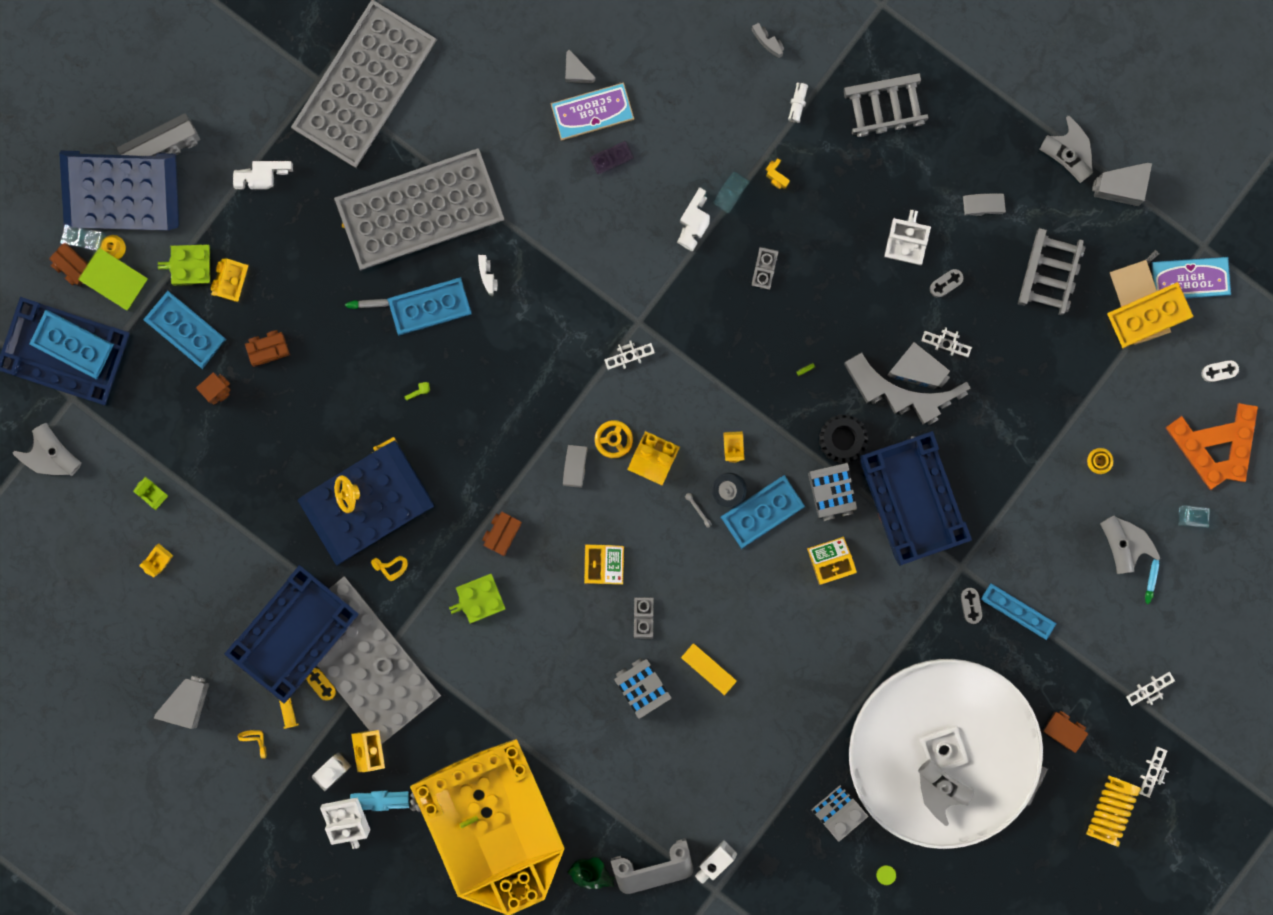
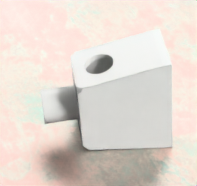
[312,753,352,791]
[695,840,737,883]

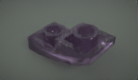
[589,141,634,175]

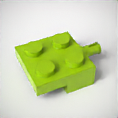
[158,245,211,286]
[449,574,506,624]

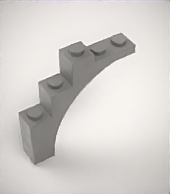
[844,353,970,425]

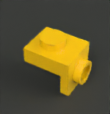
[766,158,790,189]
[723,431,744,463]
[139,544,173,577]

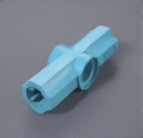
[350,791,410,811]

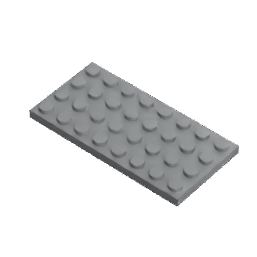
[291,0,437,168]
[334,148,504,270]
[317,576,441,744]

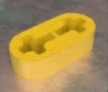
[306,668,336,700]

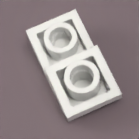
[478,255,497,296]

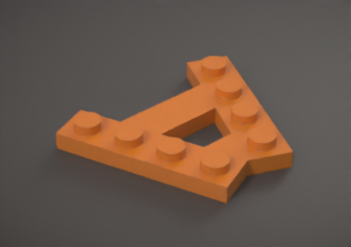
[1165,403,1258,490]

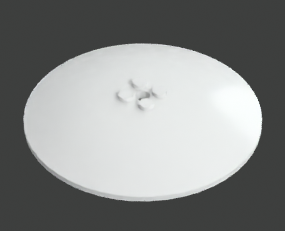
[849,659,1043,849]

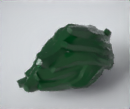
[567,856,615,889]

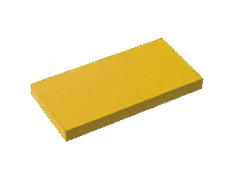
[1107,282,1194,348]

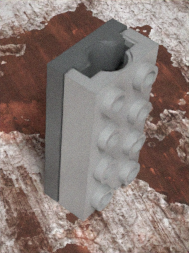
[117,113,201,156]

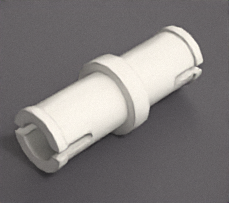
[788,83,808,123]

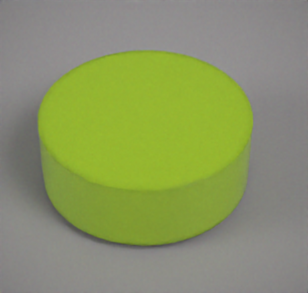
[876,865,896,885]

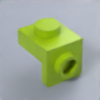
[133,477,168,510]

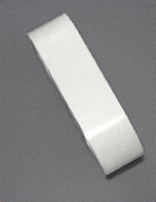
[1201,361,1239,382]

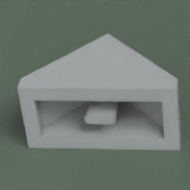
[565,50,595,83]

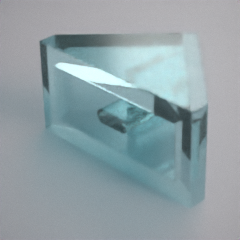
[713,172,750,214]
[1179,505,1210,528]

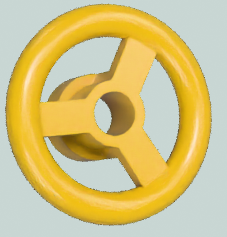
[595,420,633,458]
[334,475,360,513]

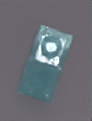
[61,225,105,251]

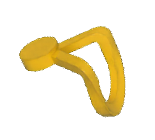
[371,556,408,581]
[238,730,267,759]

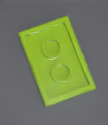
[78,248,148,310]

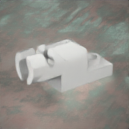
[233,161,293,189]
[677,188,710,251]

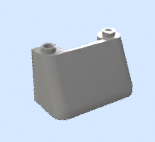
[611,838,693,894]

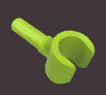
[405,382,430,400]

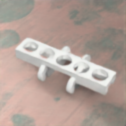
[921,327,972,358]
[604,340,655,370]
[1126,672,1175,706]
[1139,747,1169,798]

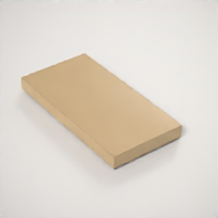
[1110,260,1171,345]

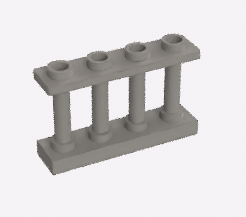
[844,73,928,137]
[1018,228,1085,316]

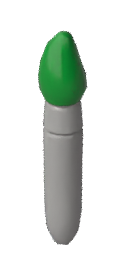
[345,299,389,309]

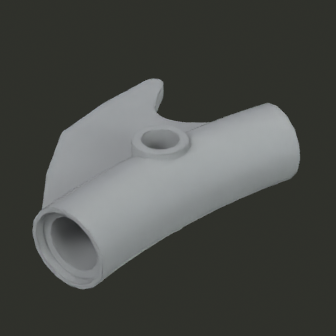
[1039,116,1093,183]
[13,423,82,476]
[1100,515,1160,574]
[918,759,974,826]

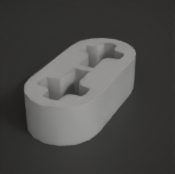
[930,269,963,298]
[961,588,982,624]

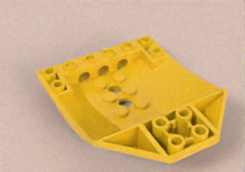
[410,739,564,915]

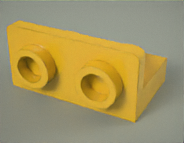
[211,259,248,302]

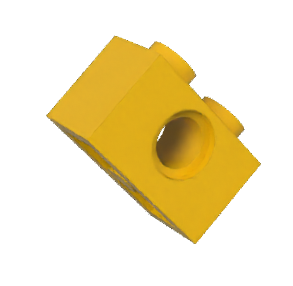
[351,730,385,772]

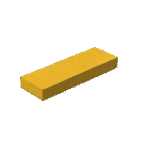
[681,643,737,696]

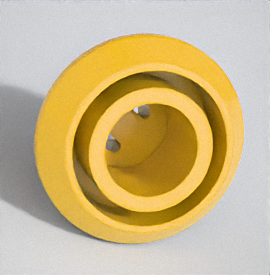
[100,235,126,260]
[1087,448,1114,474]

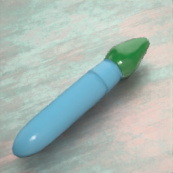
[1145,559,1159,604]

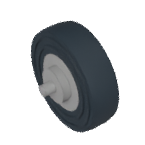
[712,473,747,507]

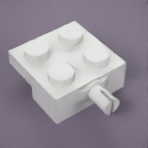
[884,210,931,266]
[320,798,370,849]

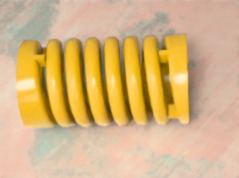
[1086,775,1141,847]

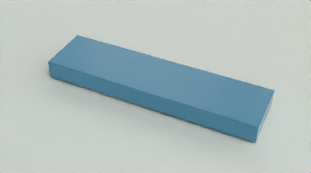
[980,583,1057,640]

